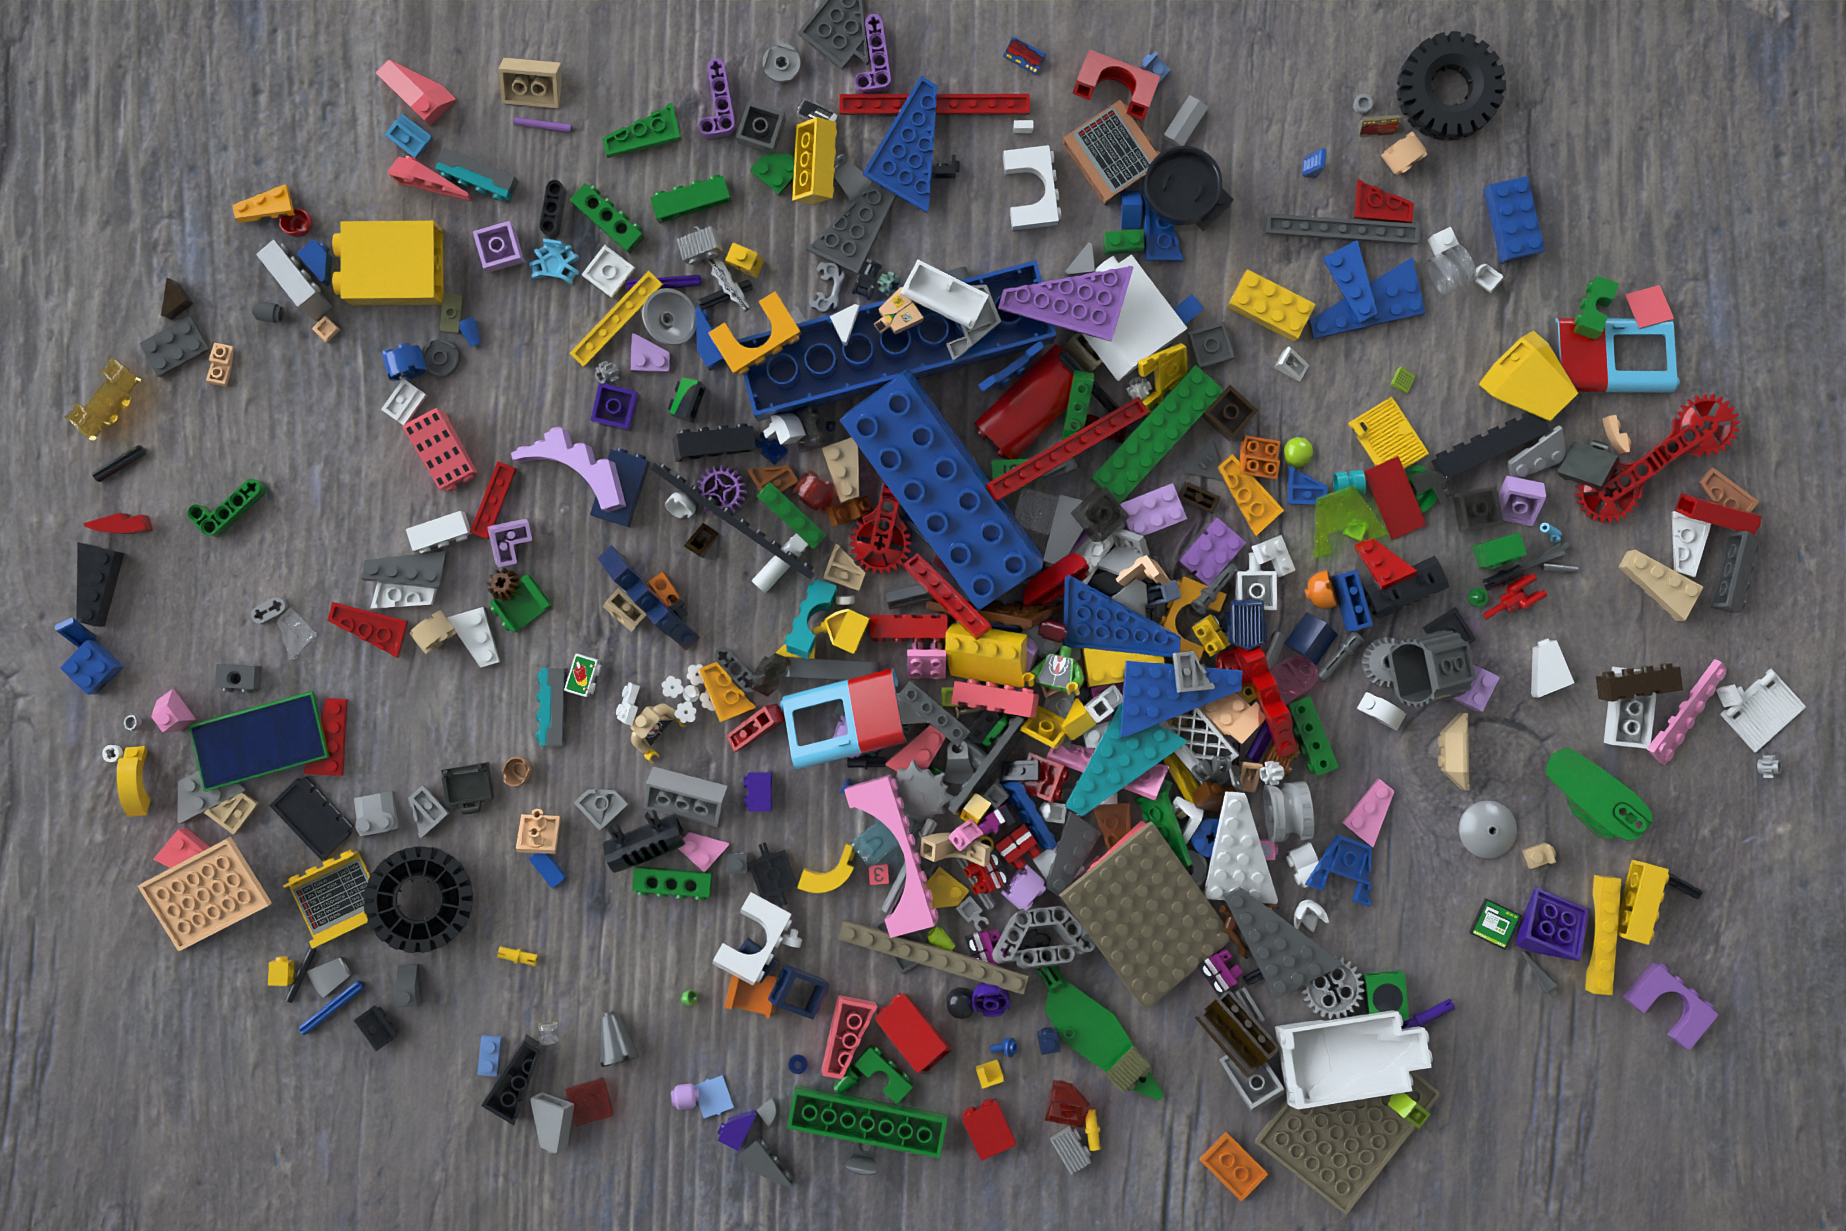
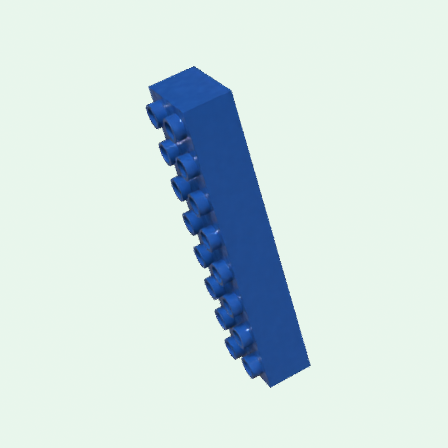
[736,260,1057,422]

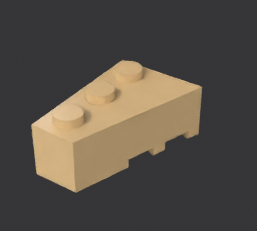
[822,438,860,504]

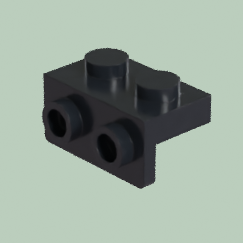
[353,1005,397,1052]

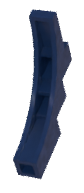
[598,545,700,650]

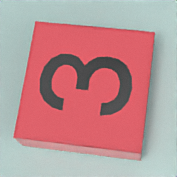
[869,864,889,885]

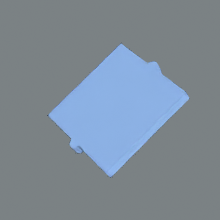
[694,1075,734,1118]

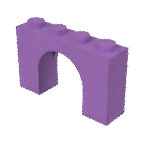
[1623,962,1718,1051]

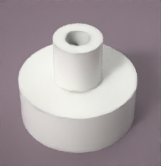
[782,929,802,948]

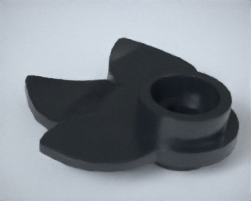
[1017,929,1051,960]

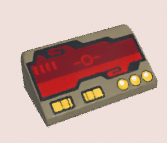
[1358,115,1401,137]

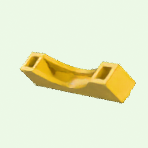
[1585,875,1621,995]

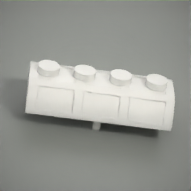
[900,260,989,330]

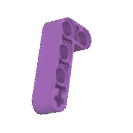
[855,14,891,94]
[699,58,736,140]

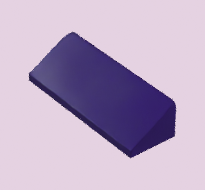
[1245,719,1272,763]

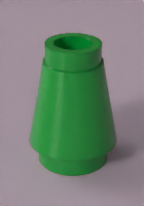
[833,1065,861,1094]

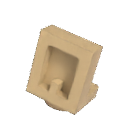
[1522,843,1556,869]

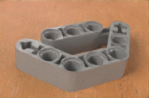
[992,906,1095,969]

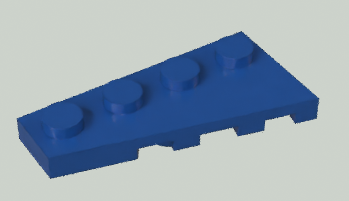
[1143,185,1184,262]
[1323,240,1378,324]
[999,781,1058,850]

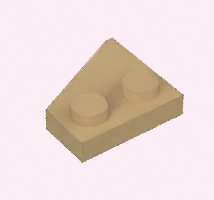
[823,543,866,591]
[204,792,259,835]

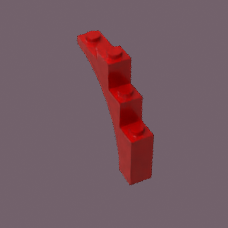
[1233,644,1298,758]

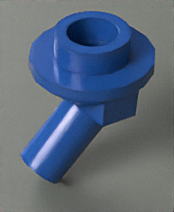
[989,1038,1018,1057]

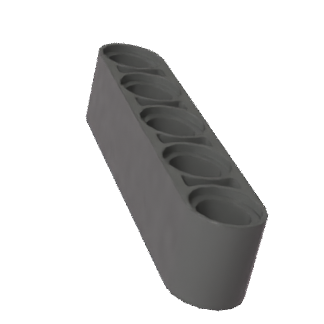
[784,657,879,680]

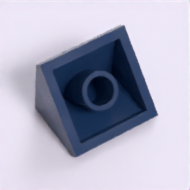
[1284,612,1338,666]

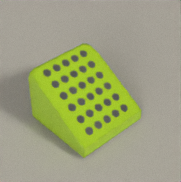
[1390,367,1415,394]

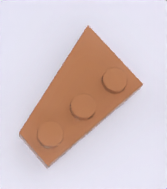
[1698,467,1759,532]

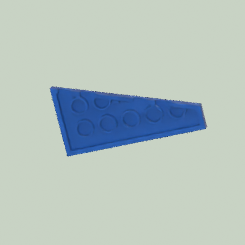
[1309,257,1426,339]

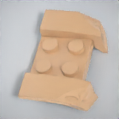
[1199,693,1266,744]

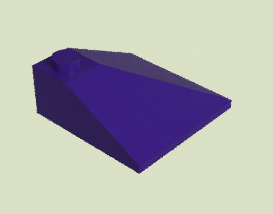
[1516,887,1589,961]

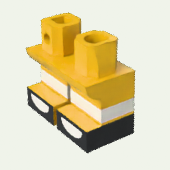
[1192,612,1232,657]

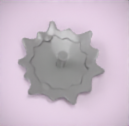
[893,759,954,824]

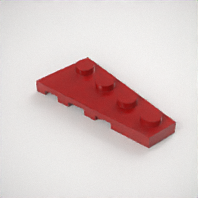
[327,602,408,658]

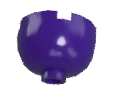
[972,982,1010,1017]

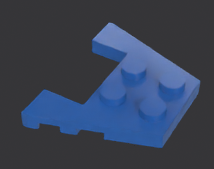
[978,341,1044,392]
[1305,835,1372,907]

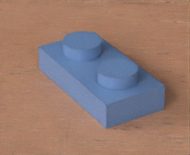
[477,1035,502,1077]

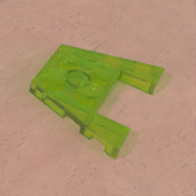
[1313,486,1387,558]

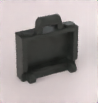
[1558,440,1620,492]
[441,762,494,815]

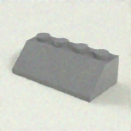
[643,767,727,827]

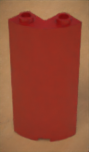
[974,344,1073,460]

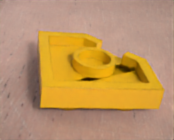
[926,866,970,908]

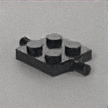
[748,842,798,907]

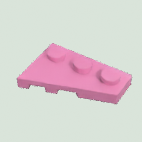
[1342,779,1394,848]

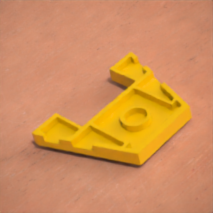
[1138,343,1188,417]

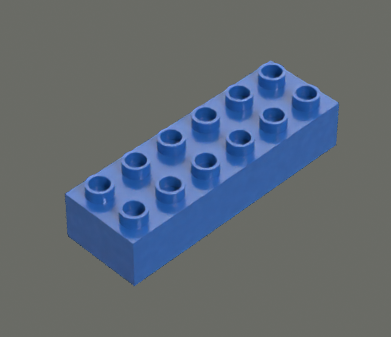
[840,368,1044,611]

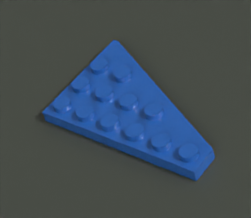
[863,76,938,213]

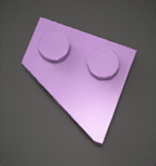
[631,334,670,372]

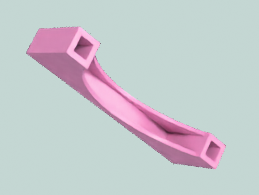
[844,774,939,938]

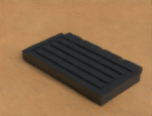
[269,776,354,861]

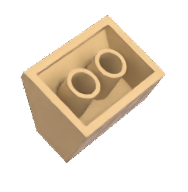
[498,58,562,108]

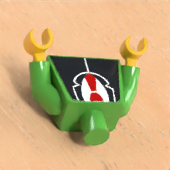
[1022,646,1084,696]

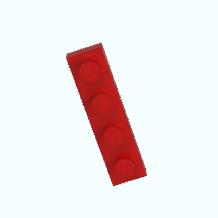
[470,461,517,540]

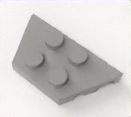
[177,764,248,824]

